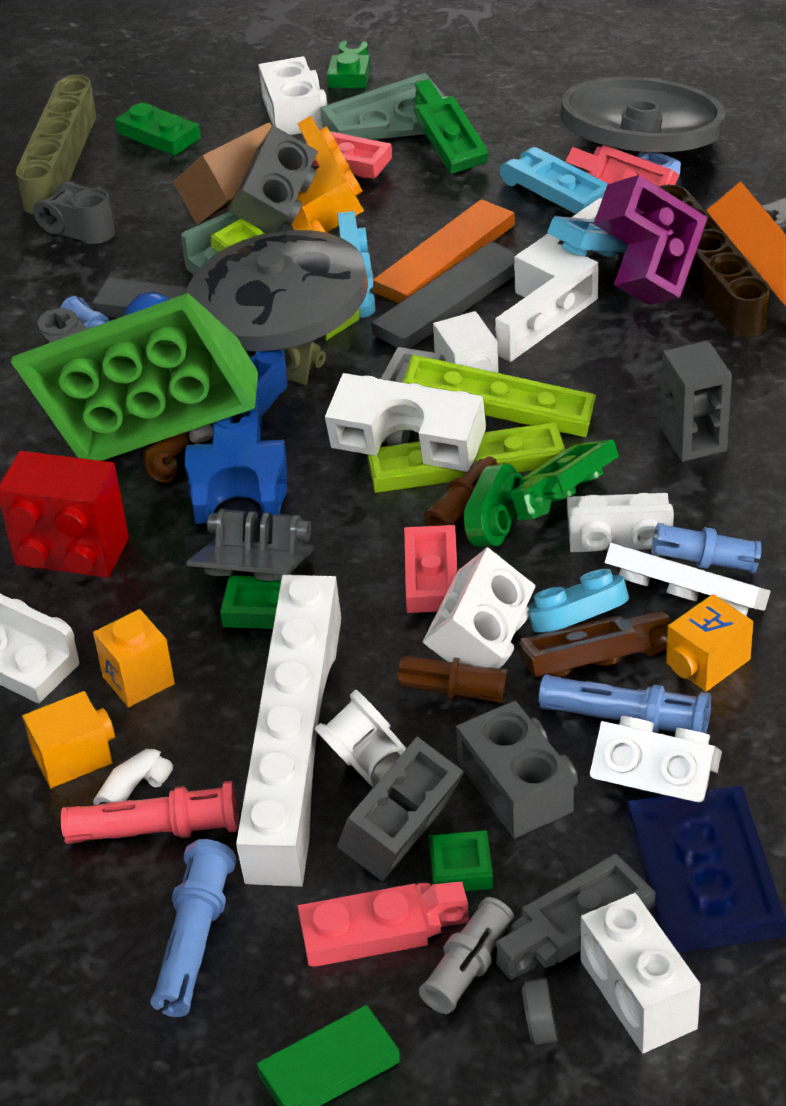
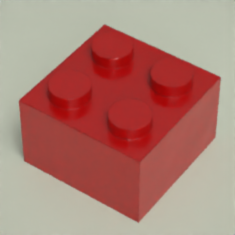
[0,451,129,578]

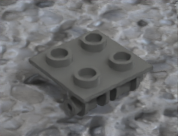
[187,509,314,581]

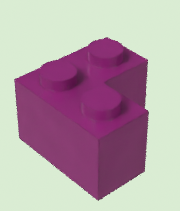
[594,175,708,305]

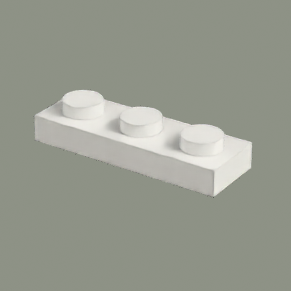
[605,543,771,616]

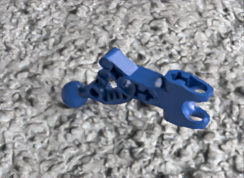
[124,291,288,524]

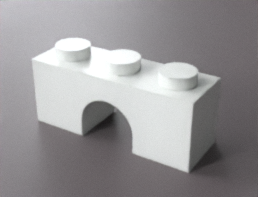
[325,373,486,472]

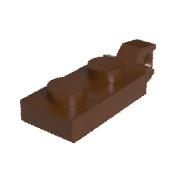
[518,611,671,677]

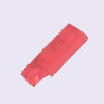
[565,145,679,187]
[297,882,469,967]

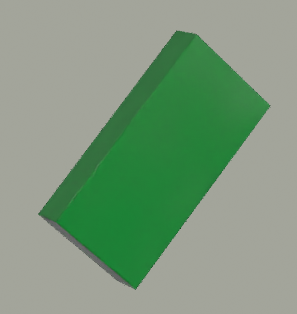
[256,1005,400,1106]

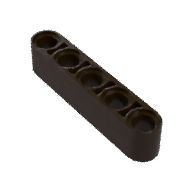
[659,184,770,338]

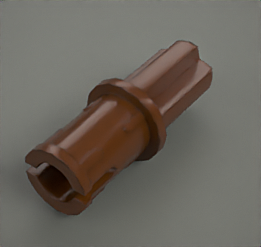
[424,456,498,526]
[397,656,508,704]

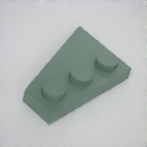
[321,73,445,140]

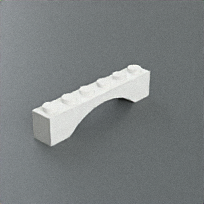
[236,575,341,887]

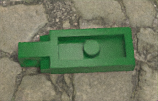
[413,79,488,174]
[509,439,619,521]

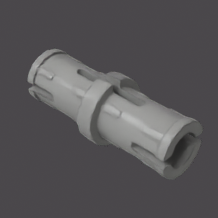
[419,897,515,1014]

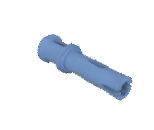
[539,674,711,734]
[150,839,237,1017]

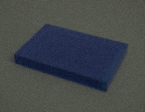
[628,786,786,952]

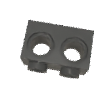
[228,125,318,233]
[456,700,578,839]
[337,737,464,882]

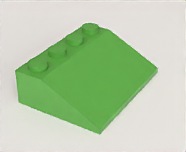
[11,293,258,461]

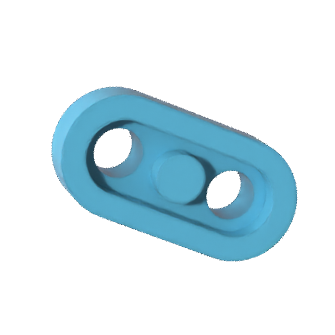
[527,569,629,632]

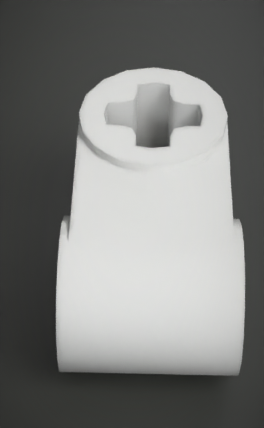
[314,689,406,788]

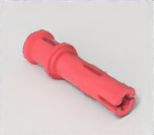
[61,780,239,844]

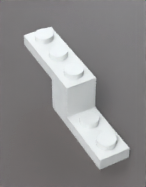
[495,198,602,362]

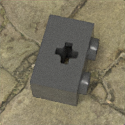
[660,340,732,462]

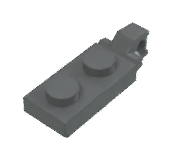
[495,854,656,980]

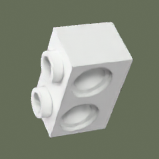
[258,56,327,135]
[423,547,536,669]
[581,893,701,1054]

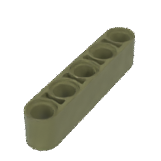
[16,75,96,214]

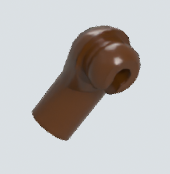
[143,433,189,484]

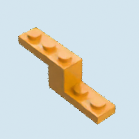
[291,116,364,233]

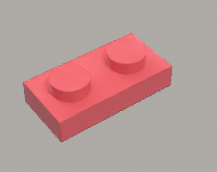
[306,132,392,179]
[404,525,457,613]

